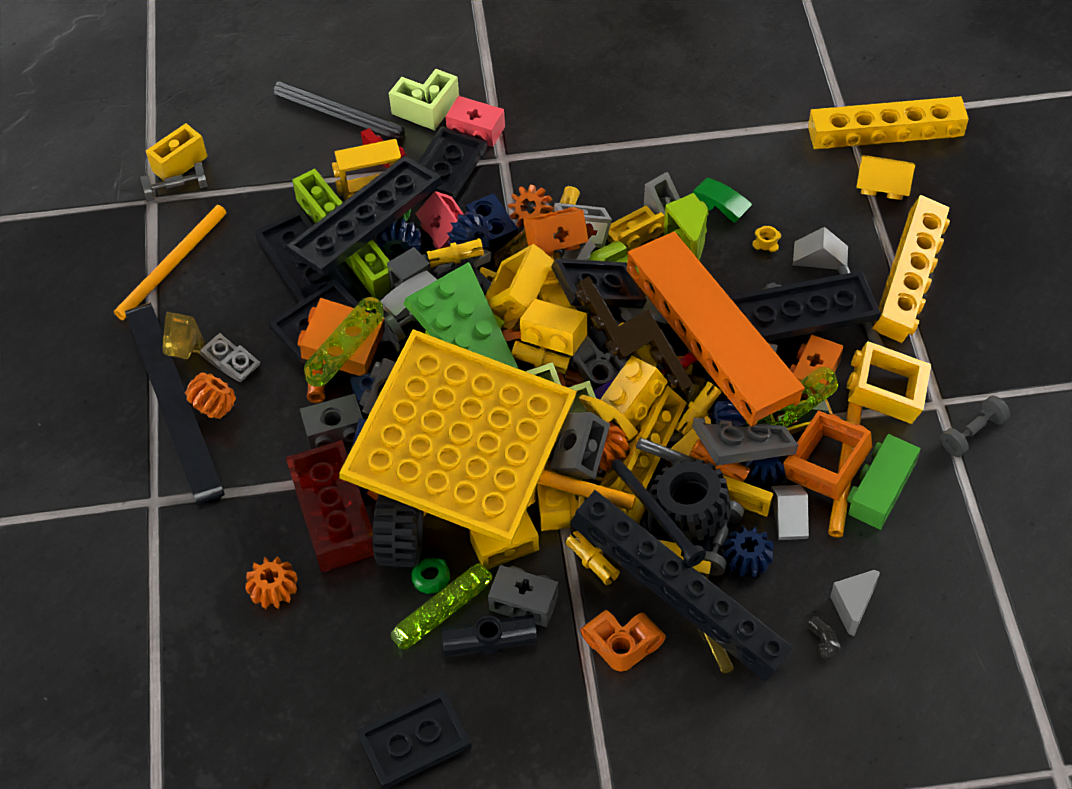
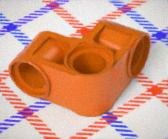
[580,610,666,672]

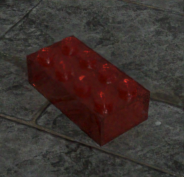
[285,440,374,572]

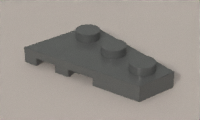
[692,418,798,465]

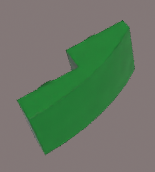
[691,178,752,223]

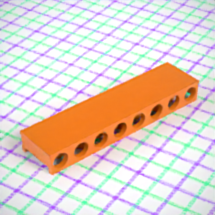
[626,231,805,427]

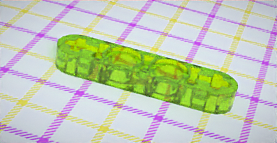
[304,297,384,387]
[746,367,838,427]
[391,563,493,650]

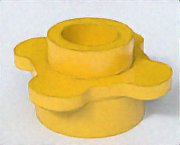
[752,226,781,252]

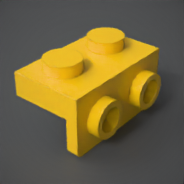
[607,205,665,252]
[600,355,668,427]

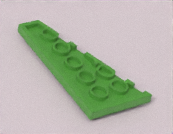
[403,262,519,369]

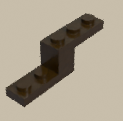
[575,276,693,393]

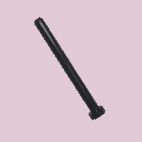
[611,459,706,567]

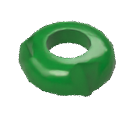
[412,557,450,594]

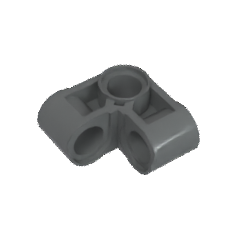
[565,335,635,391]

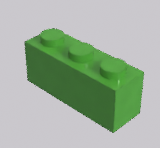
[847,434,921,530]

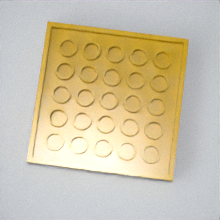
[340,329,577,545]

